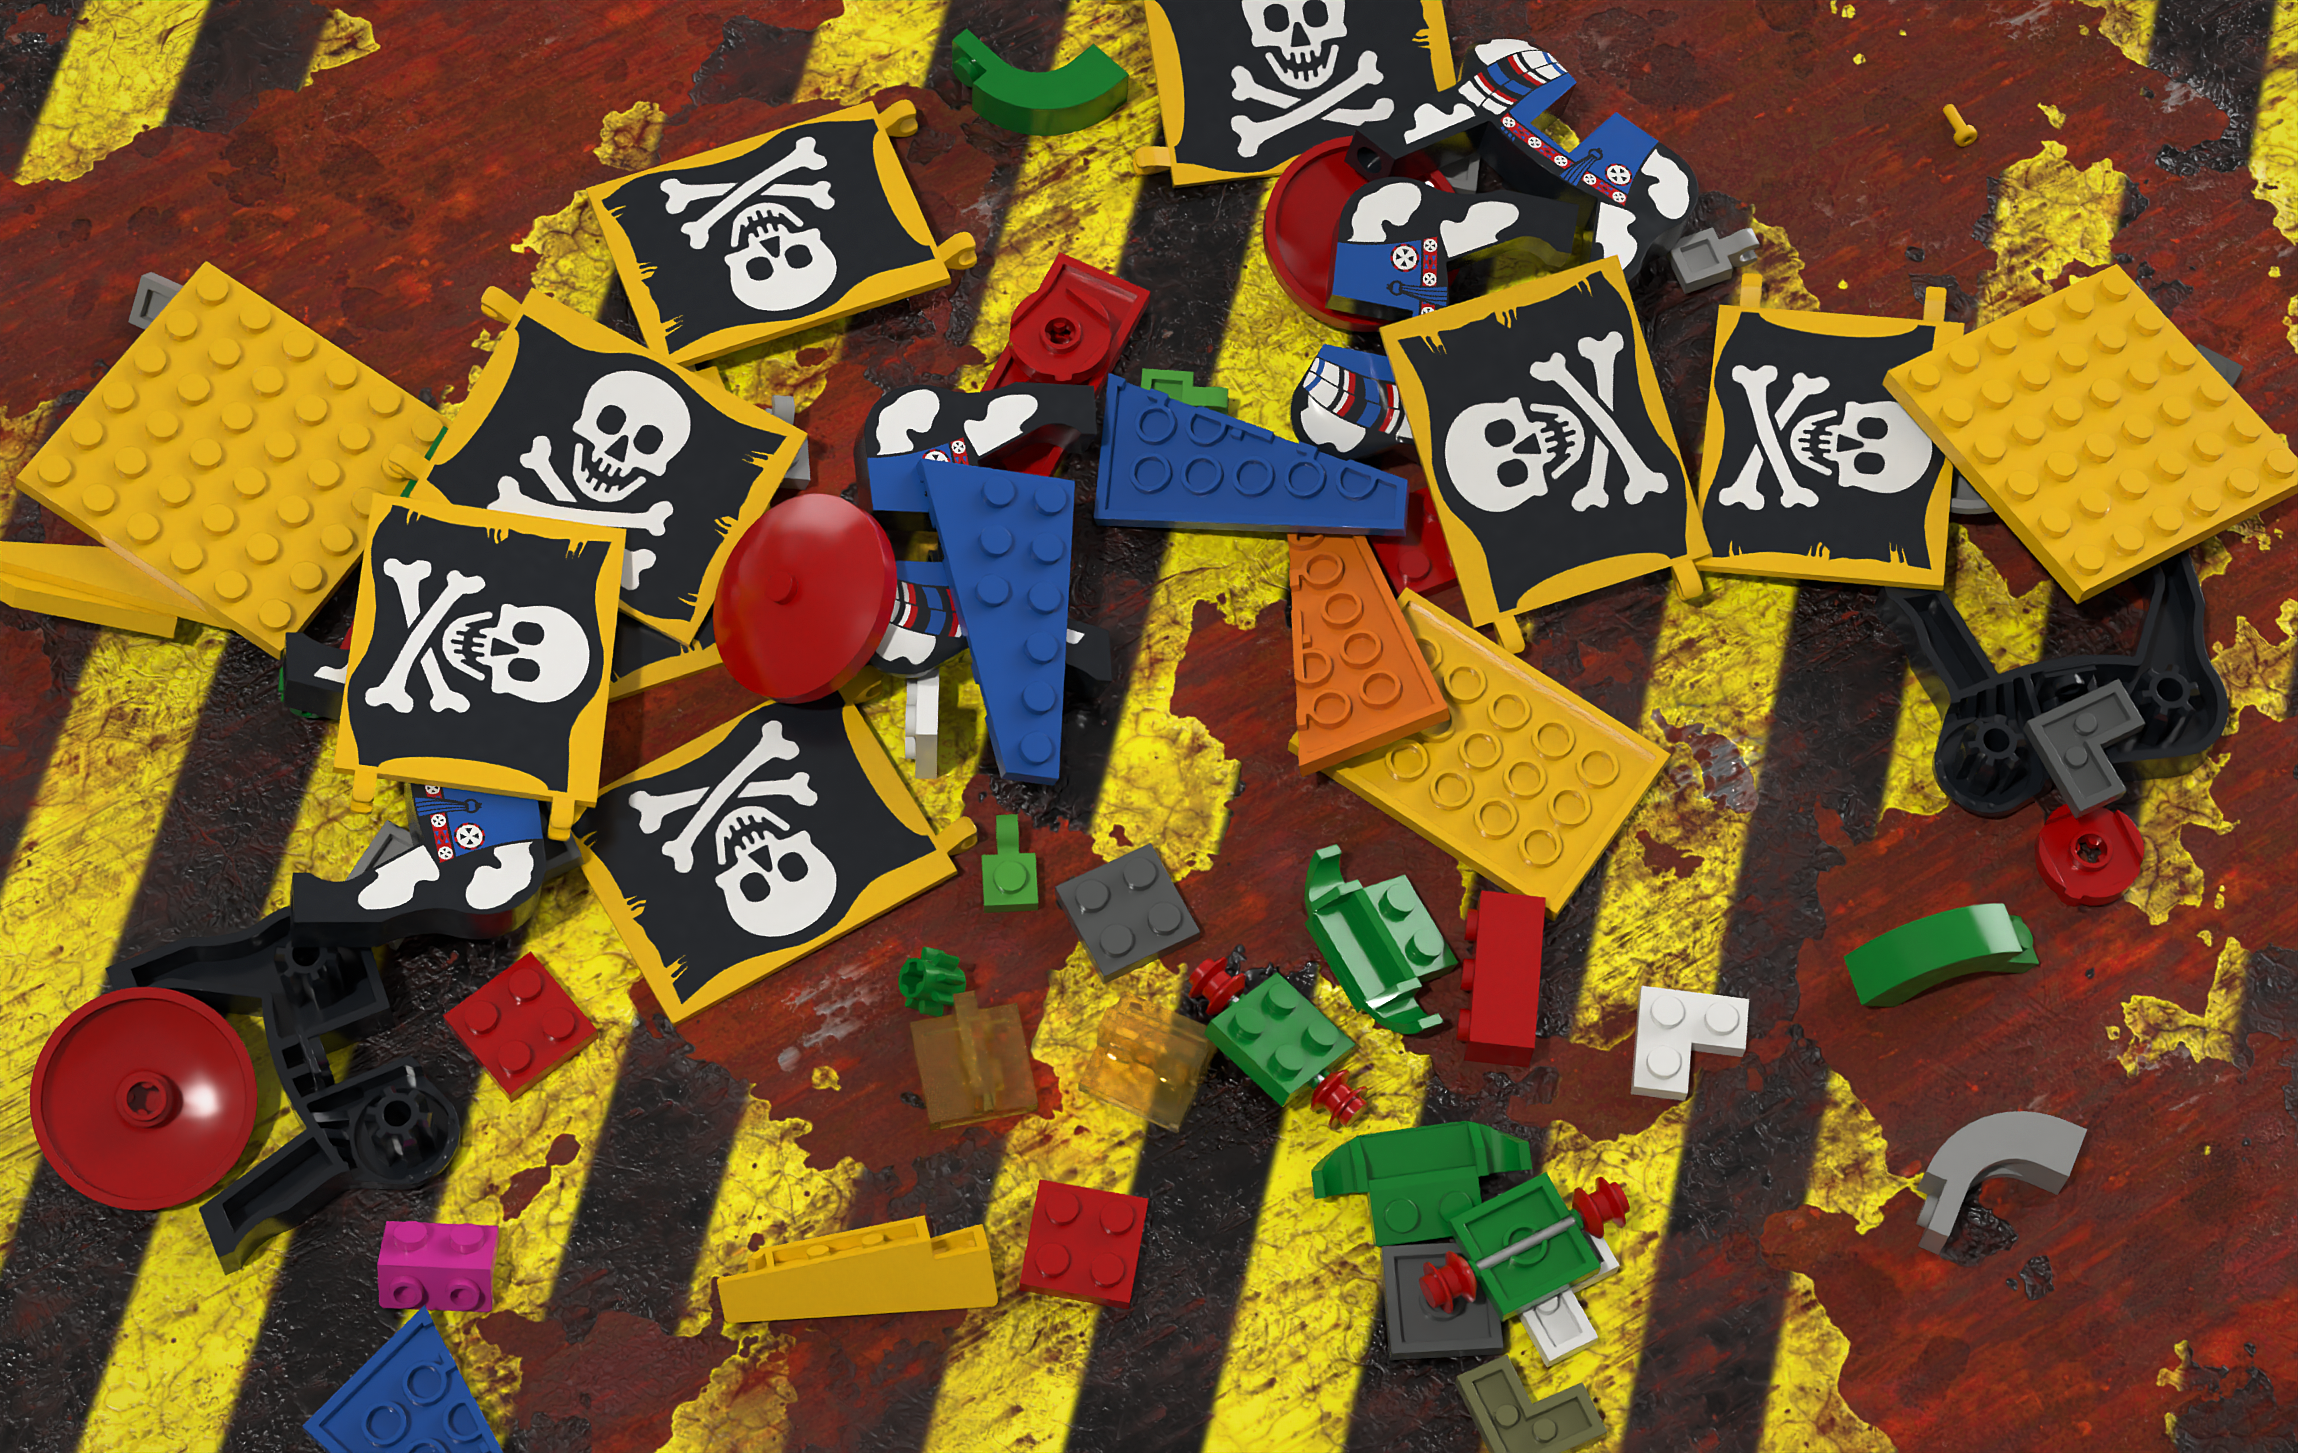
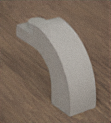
[1916,1111,2087,1255]

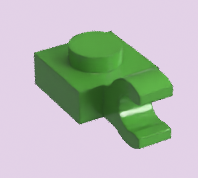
[1141,368,1229,415]
[981,814,1038,913]

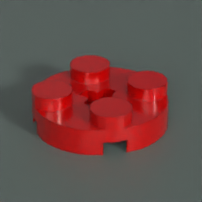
[1009,287,1112,385]
[2034,803,2145,907]

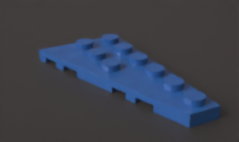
[1094,373,1410,536]
[916,458,1075,786]
[302,1305,503,1453]

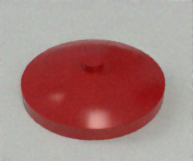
[1263,136,1460,332]
[713,493,897,704]
[29,987,258,1211]

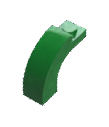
[952,28,1129,136]
[1844,903,2039,1007]

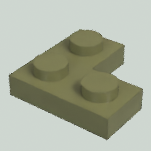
[1455,1354,1607,1453]

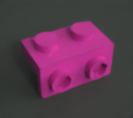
[377,1221,499,1312]

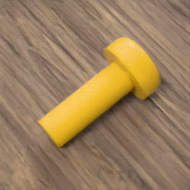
[1943,104,1978,147]

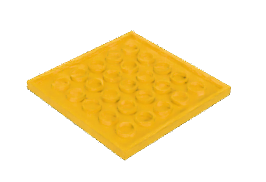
[16,261,452,661]
[1882,264,2298,604]

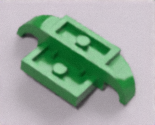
[1304,844,1458,1034]
[1311,1120,1532,1247]

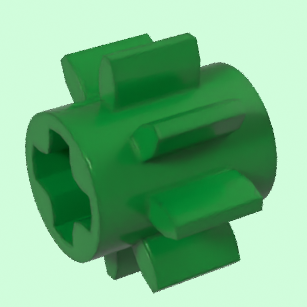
[898,947,966,1018]

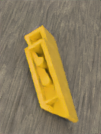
[0,541,231,639]
[717,1215,998,1323]

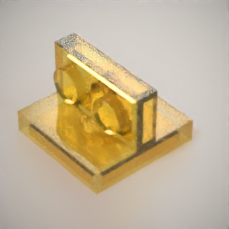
[910,990,1038,1131]
[1078,990,1218,1134]

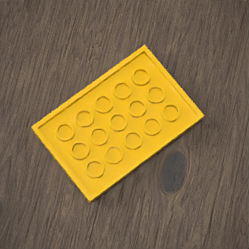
[1288,587,1671,922]

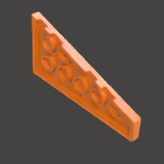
[1287,532,1450,777]

